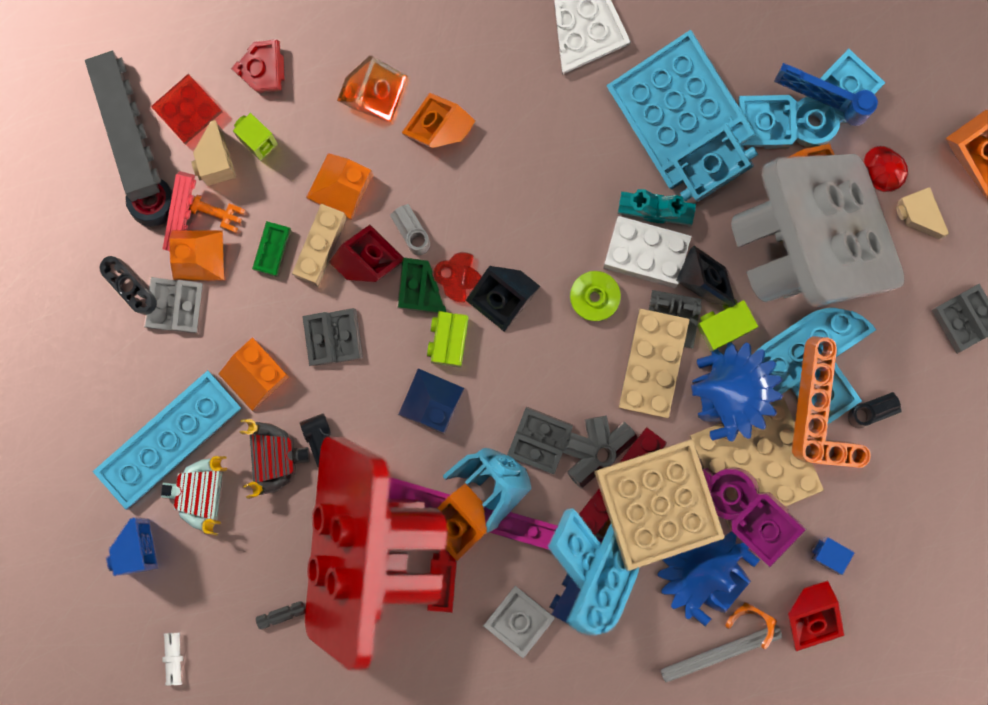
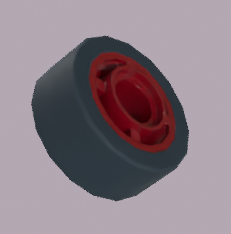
[125,179,173,227]

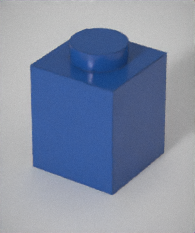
[811,537,855,575]

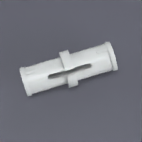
[162,633,183,686]

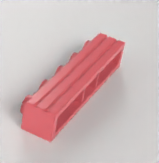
[163,171,196,251]

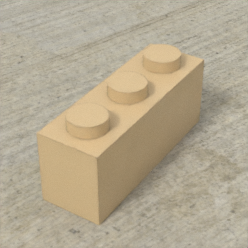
[292,204,347,287]

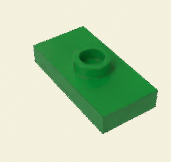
[252,221,291,277]

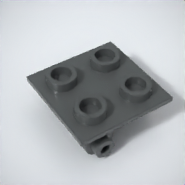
[649,290,702,348]

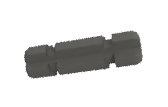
[256,601,305,630]

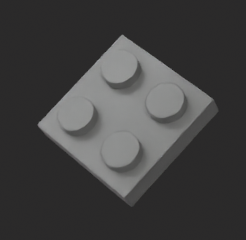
[483,586,555,658]

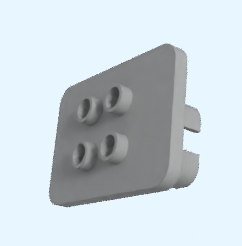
[732,154,904,306]

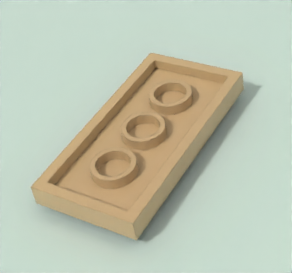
[619,309,690,418]

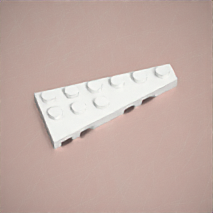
[554,0,631,75]

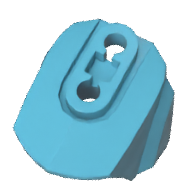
[443,448,532,533]

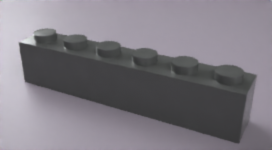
[84,50,161,202]

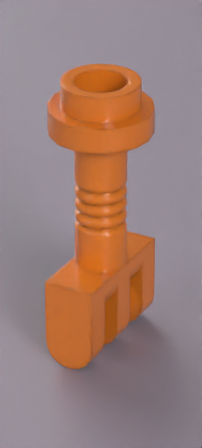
[189,194,245,233]

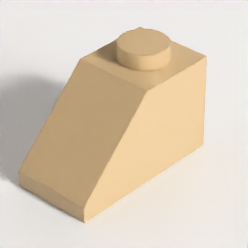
[896,187,949,239]

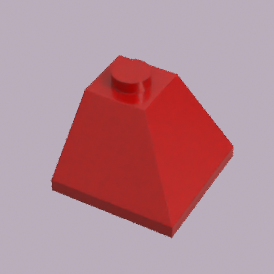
[788,581,844,651]

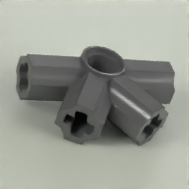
[563,416,638,489]

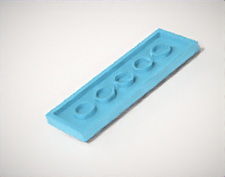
[92,370,242,510]

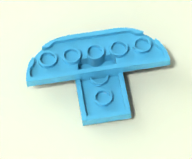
[754,308,876,424]
[548,508,640,635]

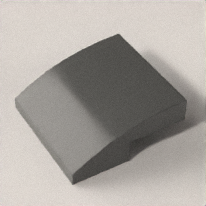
[932,284,988,354]
[302,308,363,366]
[507,406,573,474]

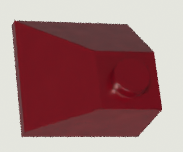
[329,225,404,282]

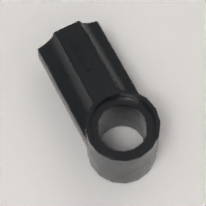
[848,392,902,429]
[299,413,331,467]

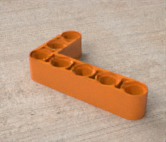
[792,336,871,468]

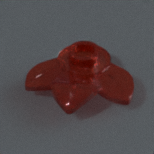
[434,252,481,303]

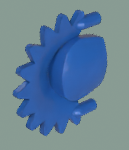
[691,342,783,442]
[657,524,760,626]

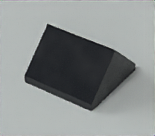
[676,246,736,307]

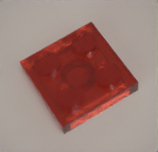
[151,74,222,145]

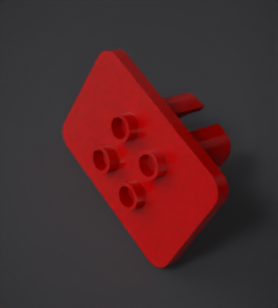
[305,437,447,670]

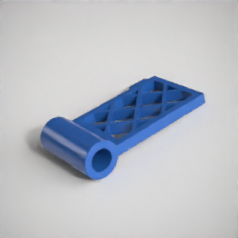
[774,63,878,126]

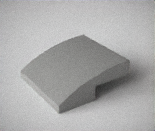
[144,277,203,333]

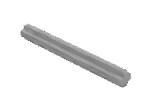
[661,625,782,682]

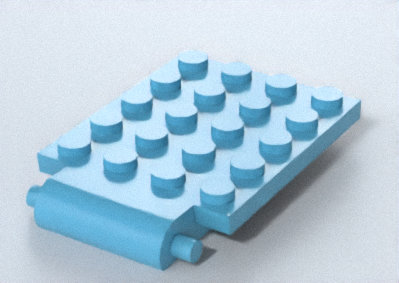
[606,30,758,202]

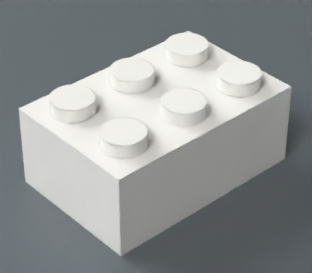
[603,216,691,289]

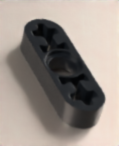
[99,256,157,315]

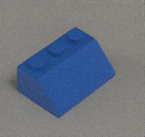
[106,518,158,576]

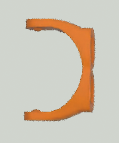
[725,602,777,650]

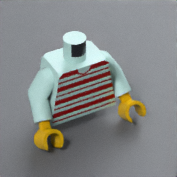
[161,456,227,536]

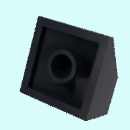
[466,266,540,332]

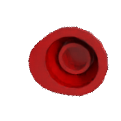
[863,146,908,192]

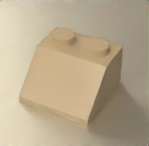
[191,120,236,186]

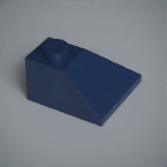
[398,368,464,434]

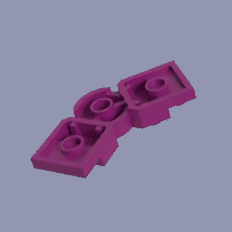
[702,467,806,567]

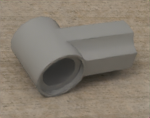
[390,204,430,255]

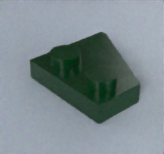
[397,258,446,314]

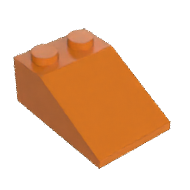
[945,109,988,200]

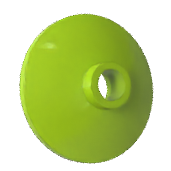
[570,271,621,321]

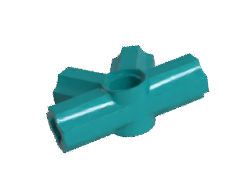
[617,189,696,226]

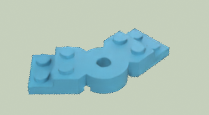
[738,49,886,149]

